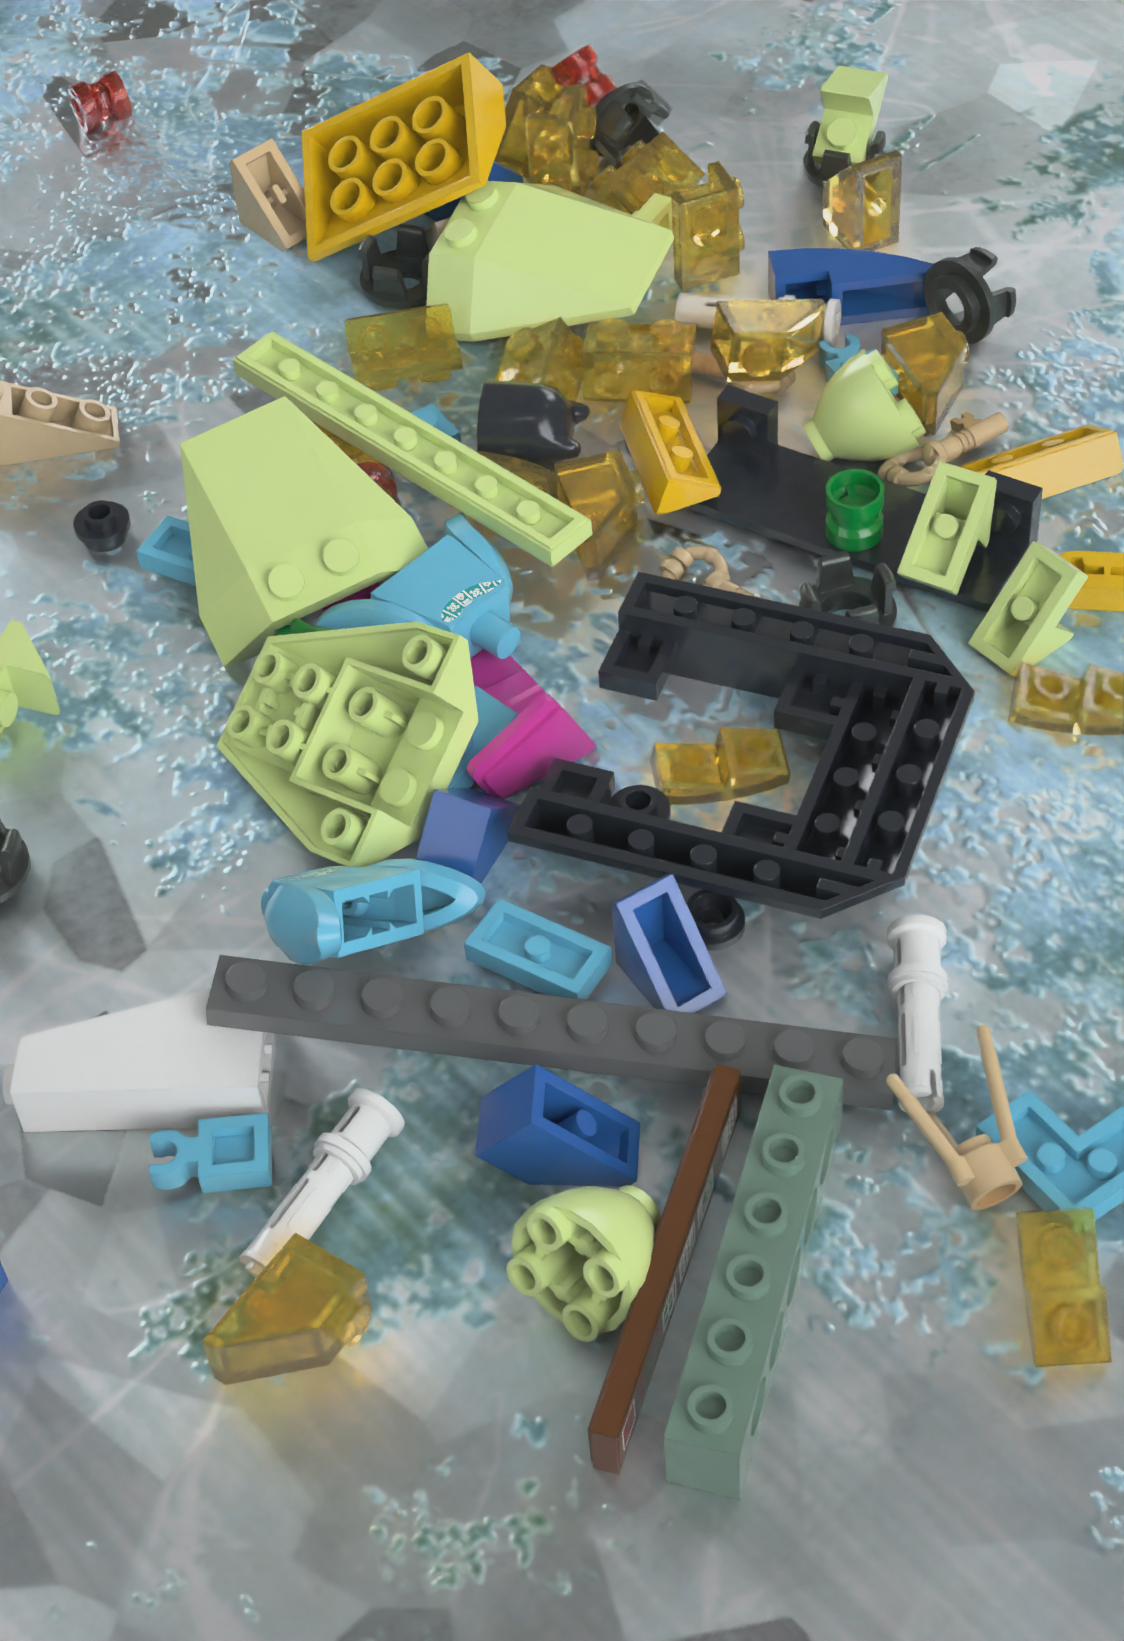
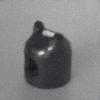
[477,380,590,473]

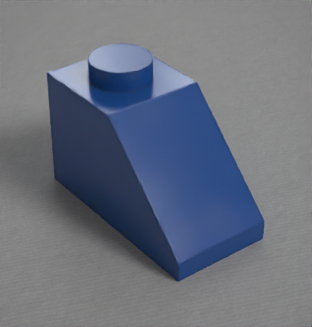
[475,1064,640,1187]

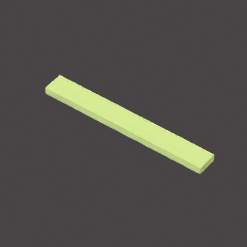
[232,331,593,567]

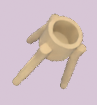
[886,1025,1028,1210]

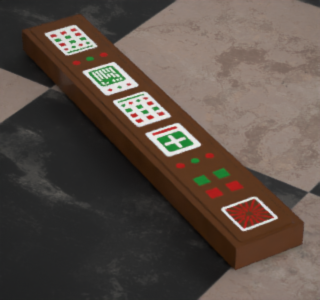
[587,1064,741,1475]

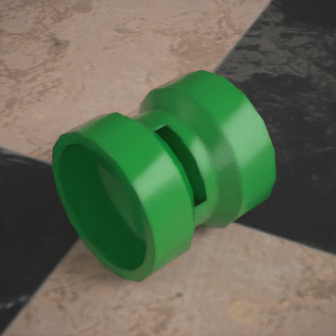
[826,469,884,552]

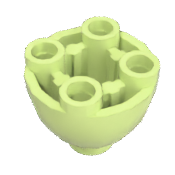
[802,349,927,462]
[506,1185,661,1342]

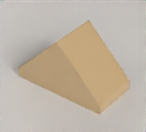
[229,138,307,252]

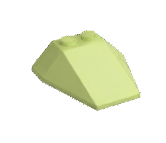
[425,181,674,342]
[180,396,428,670]

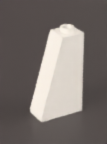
[3,988,277,1132]

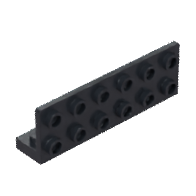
[684,385,1043,612]

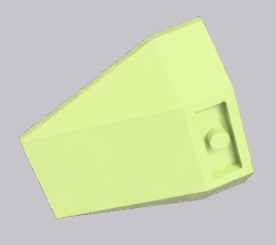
[216,621,479,867]

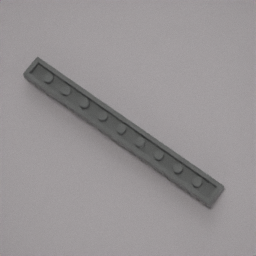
[206,955,898,1110]

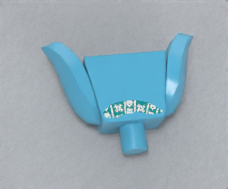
[315,513,521,659]
[261,858,486,965]

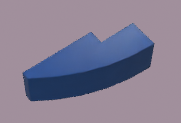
[768,248,933,326]

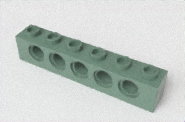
[663,1065,843,1500]

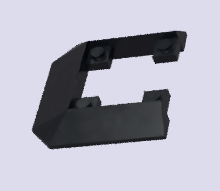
[507,572,975,919]

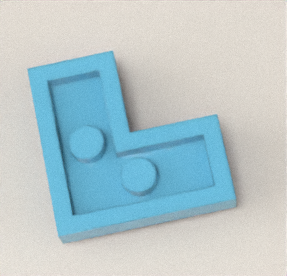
[975,1090,1124,1237]

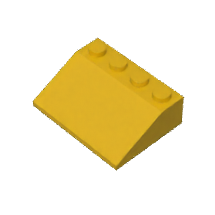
[301,52,506,262]

